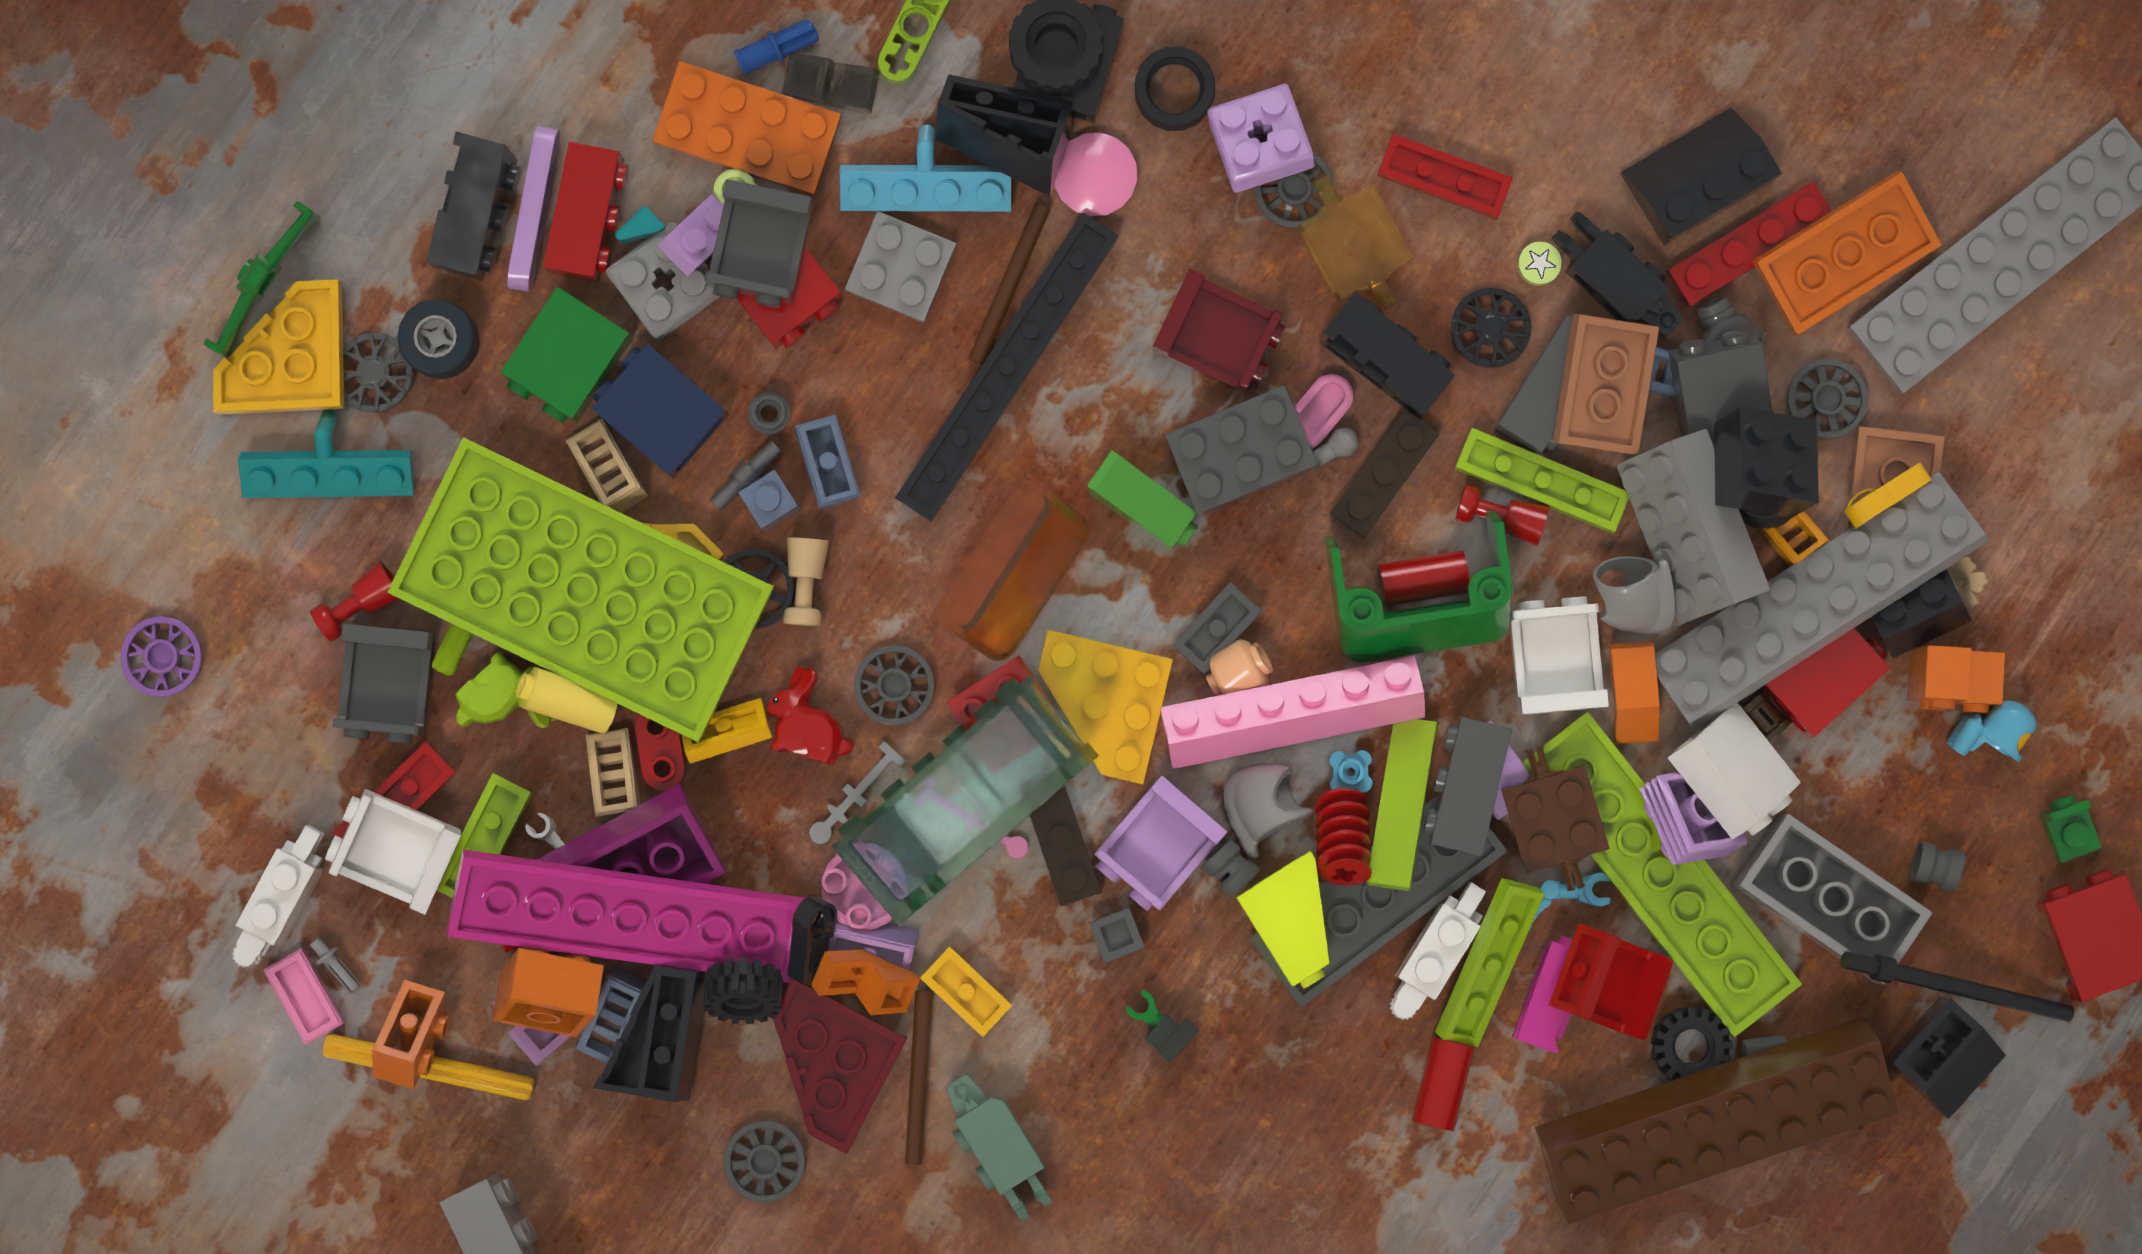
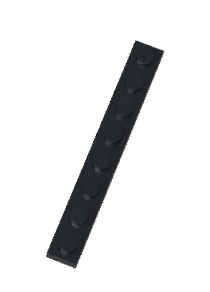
[895,213,1119,523]

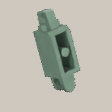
[946,1073,1053,1222]

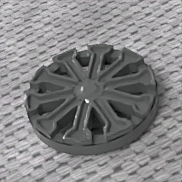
[1787,359,1869,439]
[724,1120,806,1202]

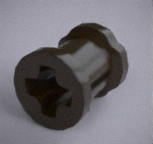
[1741,688,1793,742]

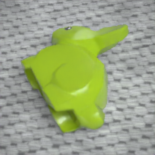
[455,651,557,728]

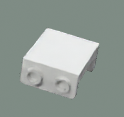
[1510,596,1609,716]
[325,789,461,914]

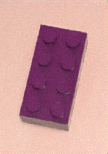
[536,784,725,884]

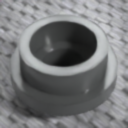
[748,392,791,435]

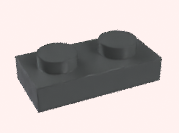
[1172,582,1262,675]

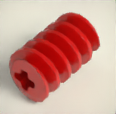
[1315,788,1372,886]

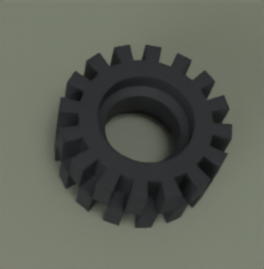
[703,958,783,1024]
[1650,1007,1733,1081]

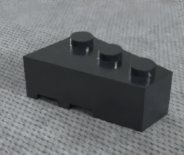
[936,74,1073,197]
[427,131,521,282]
[1319,291,1455,420]
[593,965,706,1102]

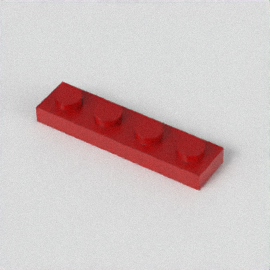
[1666,181,1832,308]

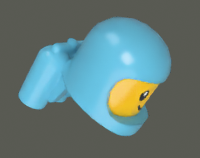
[1946,700,2037,763]

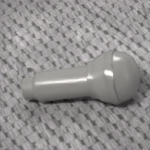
[1311,427,1359,472]

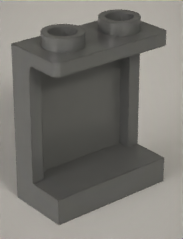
[705,179,814,308]
[332,624,436,744]

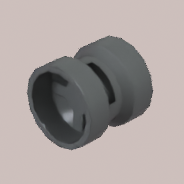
[1200,839,1261,899]
[1910,840,1965,892]

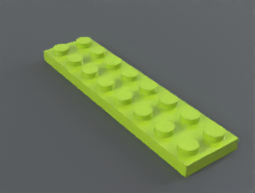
[1522,711,1802,1038]

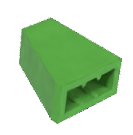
[1087,450,1198,551]

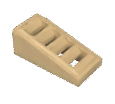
[565,418,648,513]
[586,728,641,824]

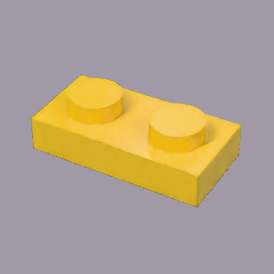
[681,698,772,764]
[920,946,1012,1037]

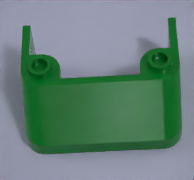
[1324,510,1512,662]

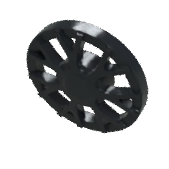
[1451,288,1531,368]

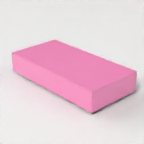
[263,948,345,1045]

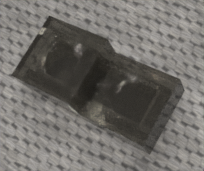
[782,53,880,113]

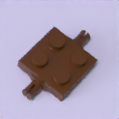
[1501,746,1610,891]

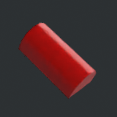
[1377,550,1470,607]
[1412,1036,1475,1131]

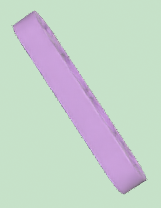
[507,126,560,292]

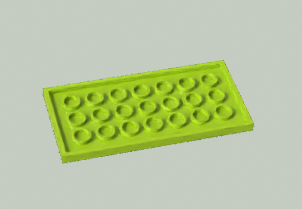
[387,437,775,742]

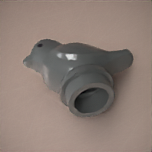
[1696,295,1767,345]

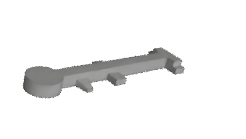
[809,741,906,844]

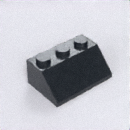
[1620,108,1782,246]

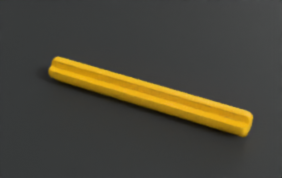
[323,1034,535,1100]

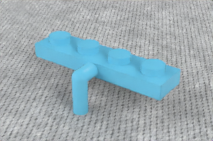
[839,124,1011,212]

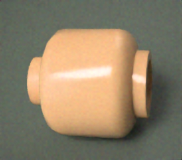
[1206,639,1273,696]

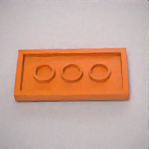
[652,61,842,197]
[1752,171,1942,335]

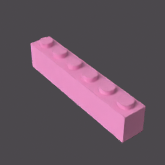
[1160,655,1425,769]

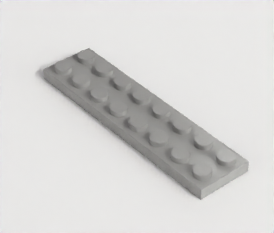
[1847,117,2142,395]
[1655,472,1989,731]

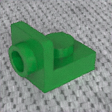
[2039,794,2102,863]

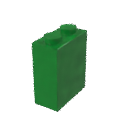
[500,287,634,424]

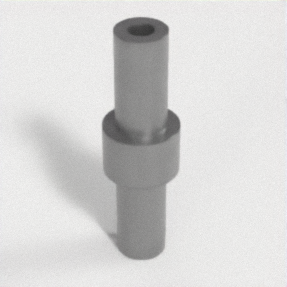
[709,440,783,512]

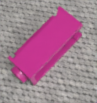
[1512,935,1572,1054]

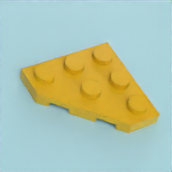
[213,279,344,415]
[1038,630,1173,785]

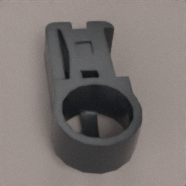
[788,895,837,986]

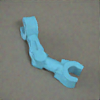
[1529,873,1610,931]

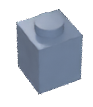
[738,469,801,533]

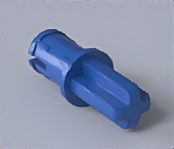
[733,19,819,76]

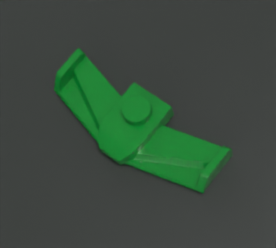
[203,201,320,358]

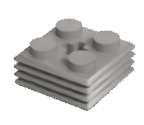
[606,222,720,341]

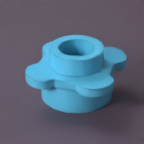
[1329,750,1373,793]

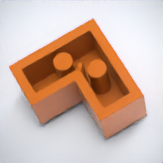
[1907,645,2005,714]

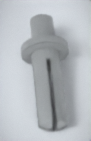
[310,937,361,993]

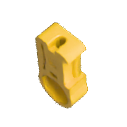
[1844,462,1932,529]

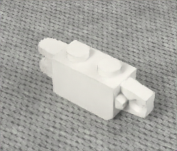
[232,825,325,968]
[1389,882,1486,1020]

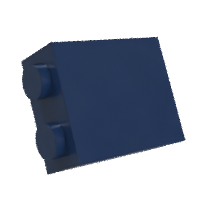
[591,343,729,479]

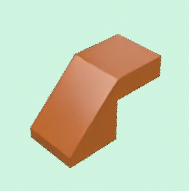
[1609,641,1660,744]
[811,949,920,1015]

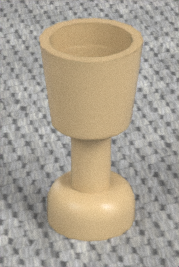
[783,538,829,626]

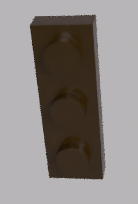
[1329,409,1440,539]
[1019,770,1101,906]

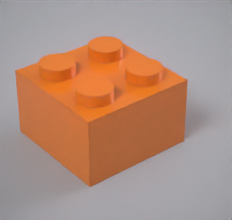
[492,947,604,1038]

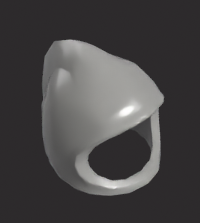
[1593,556,1675,634]
[1224,763,1314,859]

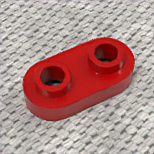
[635,714,686,791]

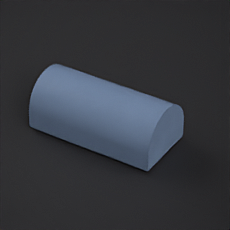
[794,414,861,510]

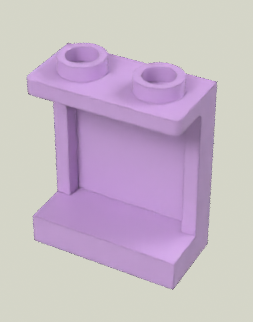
[1094,775,1227,911]

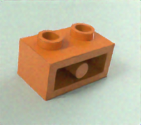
[372,980,450,1090]

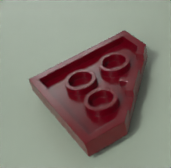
[773,979,908,1154]

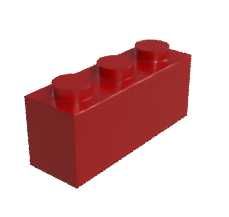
[543,142,629,283]

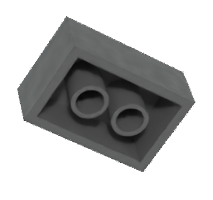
[1165,385,1320,516]

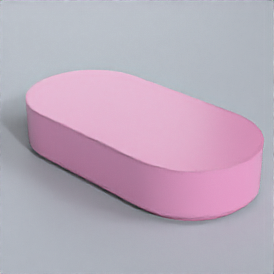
[1296,374,1353,449]

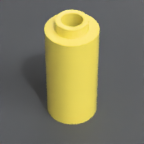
[516,667,618,734]

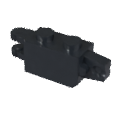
[1552,211,1684,339]

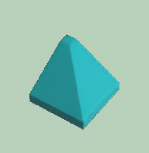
[615,206,666,245]

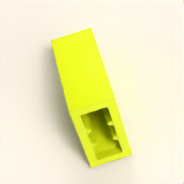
[1235,851,1330,989]

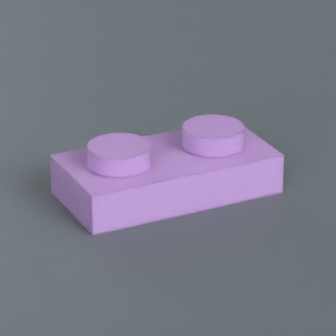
[657,194,723,277]

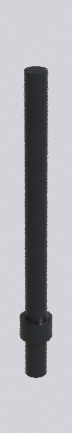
[1840,951,2074,1022]

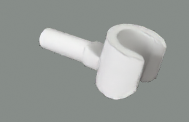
[525,813,565,849]

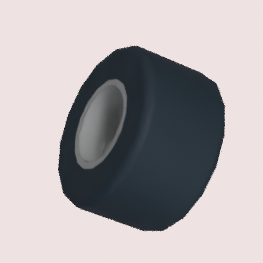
[397,299,480,379]

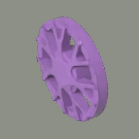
[121,616,203,697]

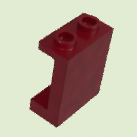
[1152,268,1286,394]

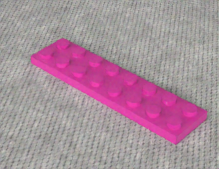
[446,850,805,983]

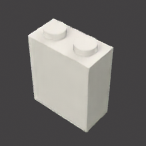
[1668,702,1801,840]

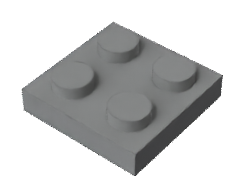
[845,211,957,324]

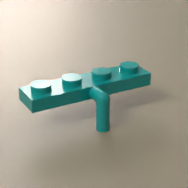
[238,409,416,498]

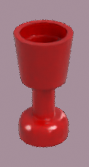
[1455,484,1549,547]
[310,561,400,642]

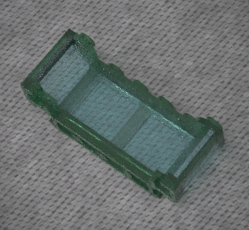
[831,675,1099,926]

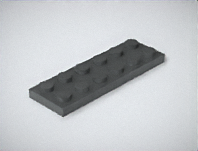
[1249,793,1508,1008]

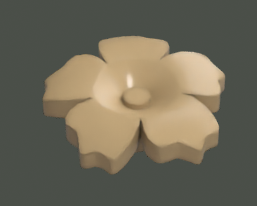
[1947,557,1989,609]

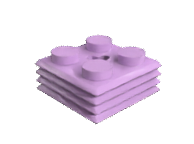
[1207,84,1314,193]
[1640,772,1747,865]

